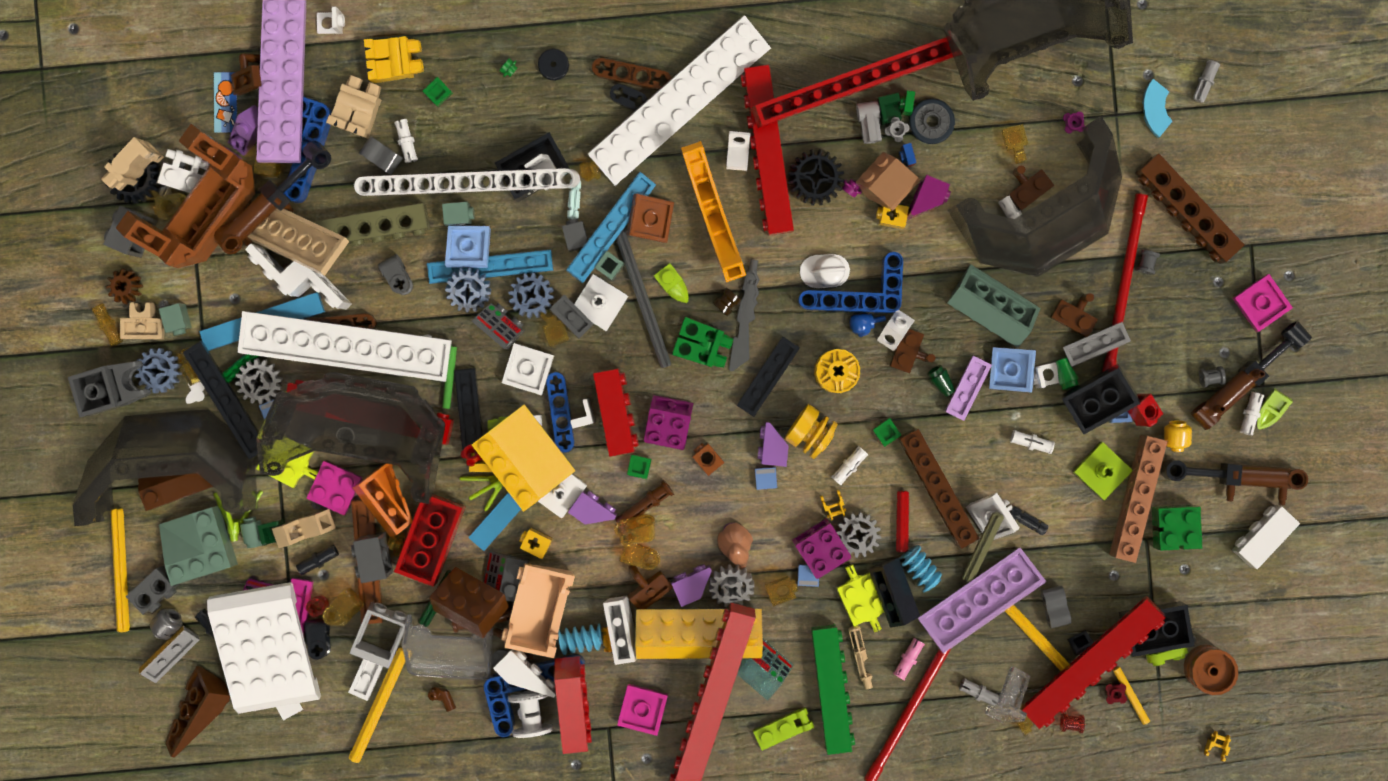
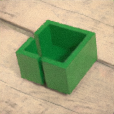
[1151,505,1203,551]

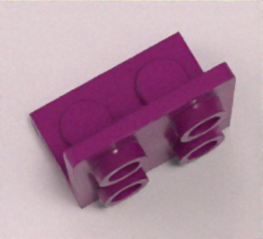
[644,395,694,450]
[792,518,851,579]

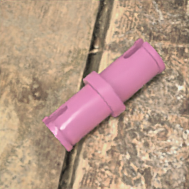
[893,638,925,681]

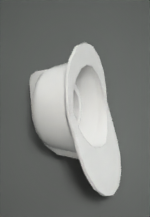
[800,254,850,288]

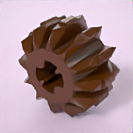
[105,269,144,304]

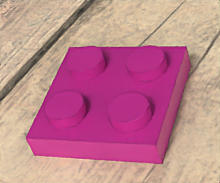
[1232,274,1293,332]
[306,460,363,516]
[617,684,668,736]

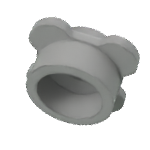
[885,117,909,142]

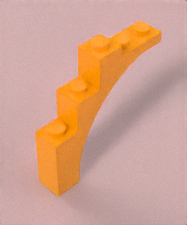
[681,141,746,282]

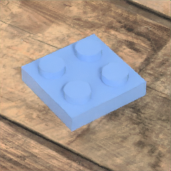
[445,226,491,268]
[989,347,1036,392]

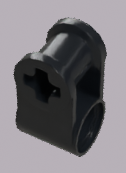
[305,618,331,660]

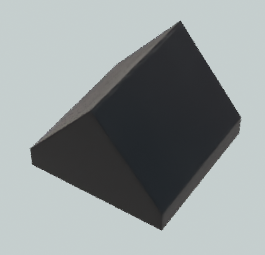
[1067,630,1094,656]

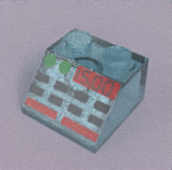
[737,639,794,701]

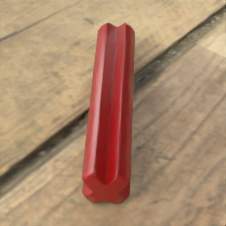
[896,491,909,552]

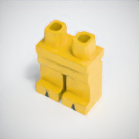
[364,36,424,83]

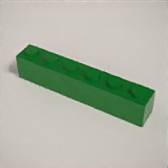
[811,624,855,755]

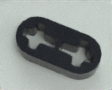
[610,84,647,112]

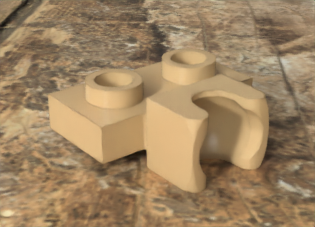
[120,302,165,340]

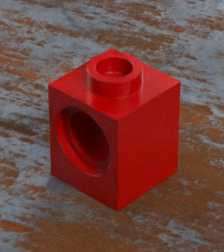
[1128,394,1163,427]

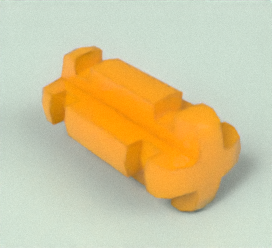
[601,627,612,652]

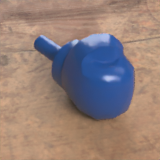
[849,314,886,337]

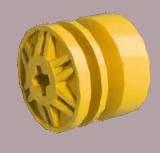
[814,349,860,393]
[784,404,838,459]

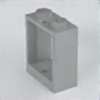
[350,602,410,669]

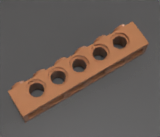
[1109,435,1168,563]

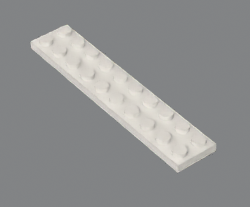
[587,15,771,185]
[238,311,452,382]

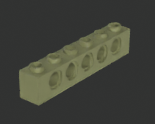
[313,203,431,246]

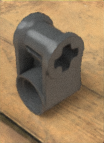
[378,254,413,295]

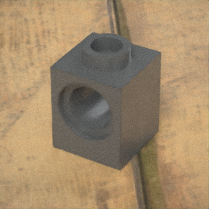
[562,219,588,252]

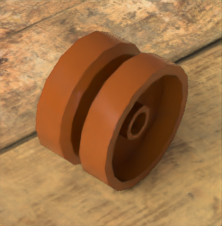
[1184,645,1239,695]

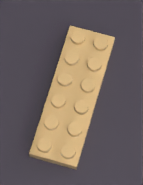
[248,209,349,276]

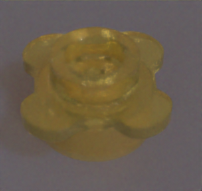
[580,160,601,182]
[388,533,405,557]

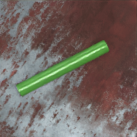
[442,346,457,409]

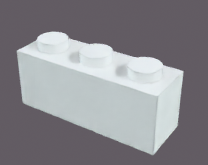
[1232,505,1300,569]
[603,596,637,665]

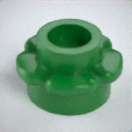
[499,58,518,77]

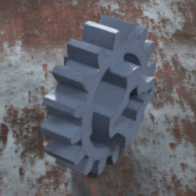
[445,267,491,313]
[508,273,554,319]
[135,348,182,393]

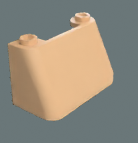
[501,563,575,658]

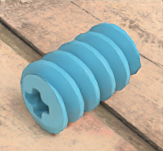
[899,545,942,593]
[558,623,603,655]

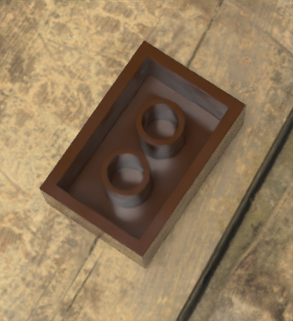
[429,567,509,638]

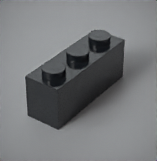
[868,558,920,628]

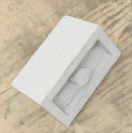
[570,398,595,429]

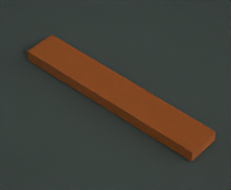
[351,500,383,624]

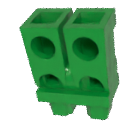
[672,317,734,368]

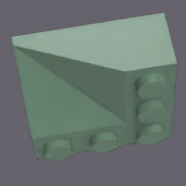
[159,506,238,586]

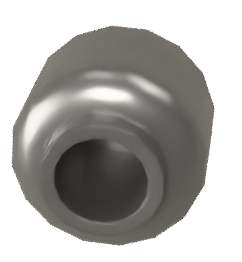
[150,609,182,640]

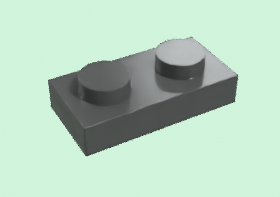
[549,295,593,339]

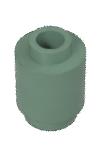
[240,516,262,548]

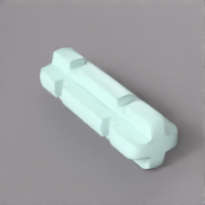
[567,179,581,220]

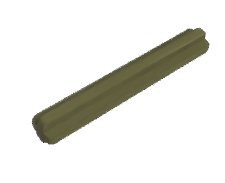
[962,511,1004,583]

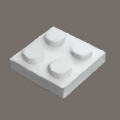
[502,343,554,395]

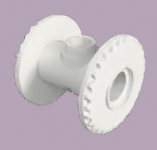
[508,690,553,738]

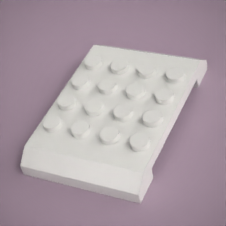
[207,582,321,714]

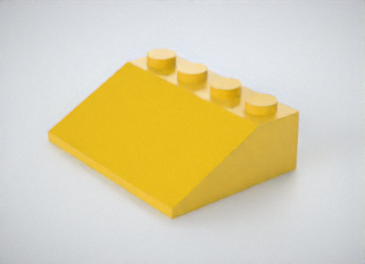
[472,404,576,512]

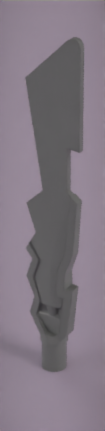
[729,259,759,371]

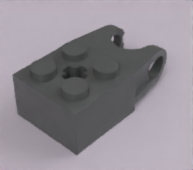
[68,361,151,418]

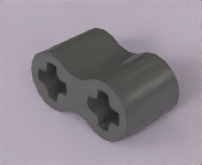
[359,136,403,175]
[1041,586,1071,629]

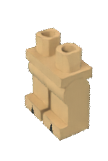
[326,75,382,139]
[101,137,164,191]

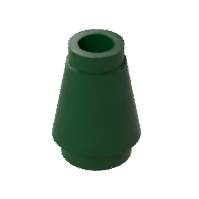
[927,365,955,397]

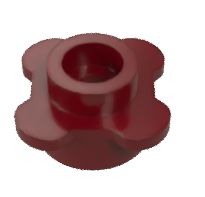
[1105,683,1127,704]

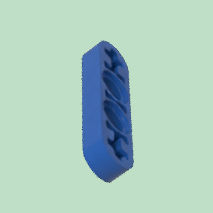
[547,372,575,453]

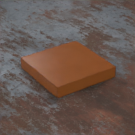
[627,194,674,243]

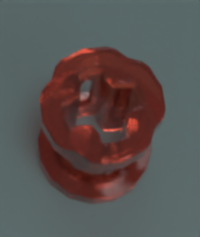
[306,596,329,617]
[1060,713,1085,734]

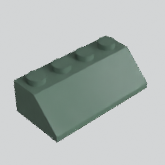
[948,264,1041,348]

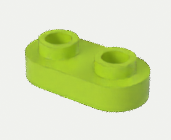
[1146,648,1188,666]

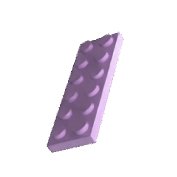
[918,548,1046,654]

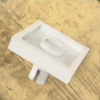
[574,274,629,331]
[538,474,587,518]
[966,493,1020,540]

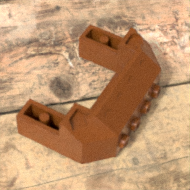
[116,124,255,268]

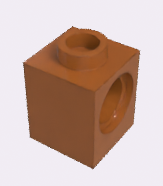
[692,443,724,476]

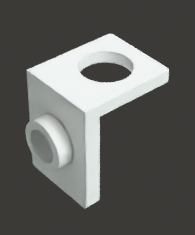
[317,7,345,34]
[726,131,750,171]
[524,154,556,190]
[877,310,915,351]
[1033,363,1059,388]

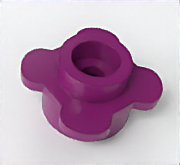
[1063,111,1085,134]
[842,179,862,198]

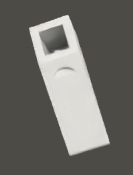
[493,649,556,698]

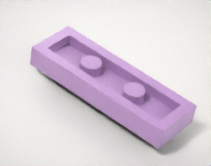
[944,356,992,421]

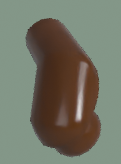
[428,687,456,712]

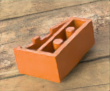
[352,460,413,537]

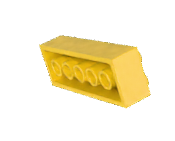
[635,609,763,659]

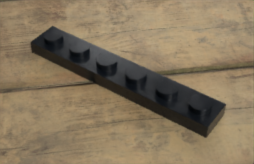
[183,341,269,459]

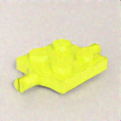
[256,432,318,488]
[836,564,884,632]

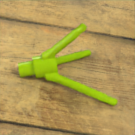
[459,475,503,511]
[213,490,263,542]

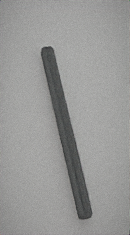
[616,229,671,368]

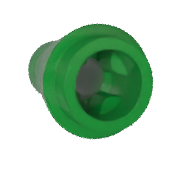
[1055,358,1079,390]

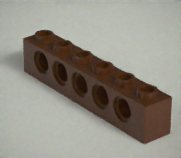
[1135,153,1245,264]
[897,428,980,549]

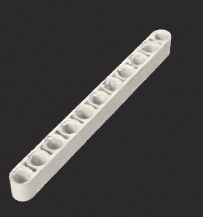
[354,168,580,196]

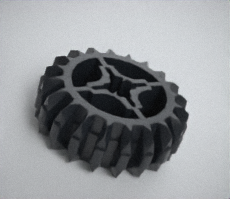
[104,149,161,204]
[788,149,844,206]

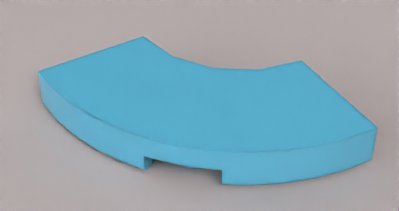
[1142,79,1172,138]

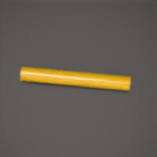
[1113,666,1150,725]

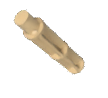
[848,625,873,689]

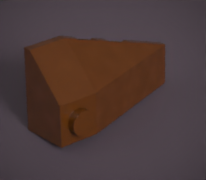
[138,461,231,511]
[165,666,230,758]

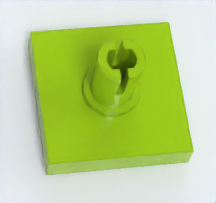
[1072,442,1133,501]

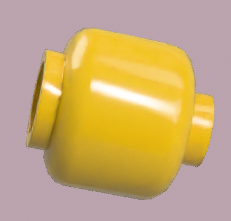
[1164,420,1192,452]

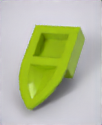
[654,263,688,303]
[1257,388,1293,430]

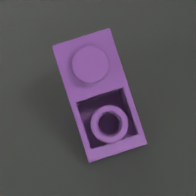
[228,105,258,156]
[757,422,789,467]
[568,490,617,524]
[672,564,711,607]

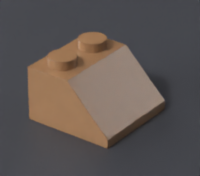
[856,152,920,211]

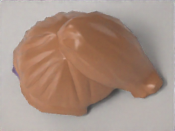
[717,522,753,570]

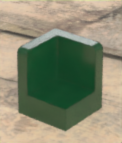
[877,93,902,125]
[257,519,285,546]

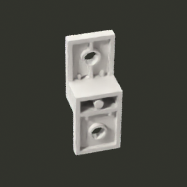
[245,244,352,310]

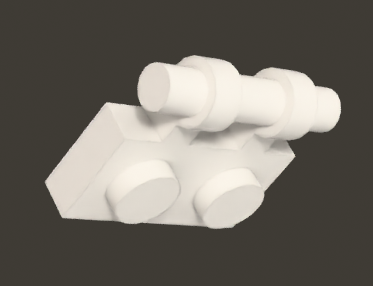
[157,149,210,193]

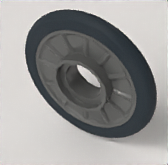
[909,99,955,144]

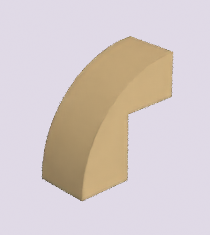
[272,509,336,548]

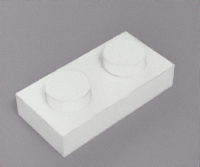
[348,659,383,701]

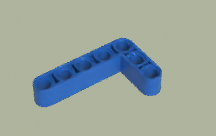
[284,97,332,203]
[798,252,903,313]
[484,654,585,737]

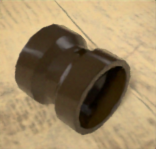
[712,287,742,317]

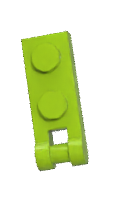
[753,707,814,751]

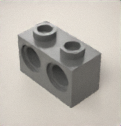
[126,566,180,615]

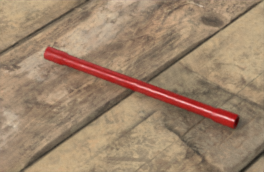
[1102,194,1148,372]
[864,649,951,781]

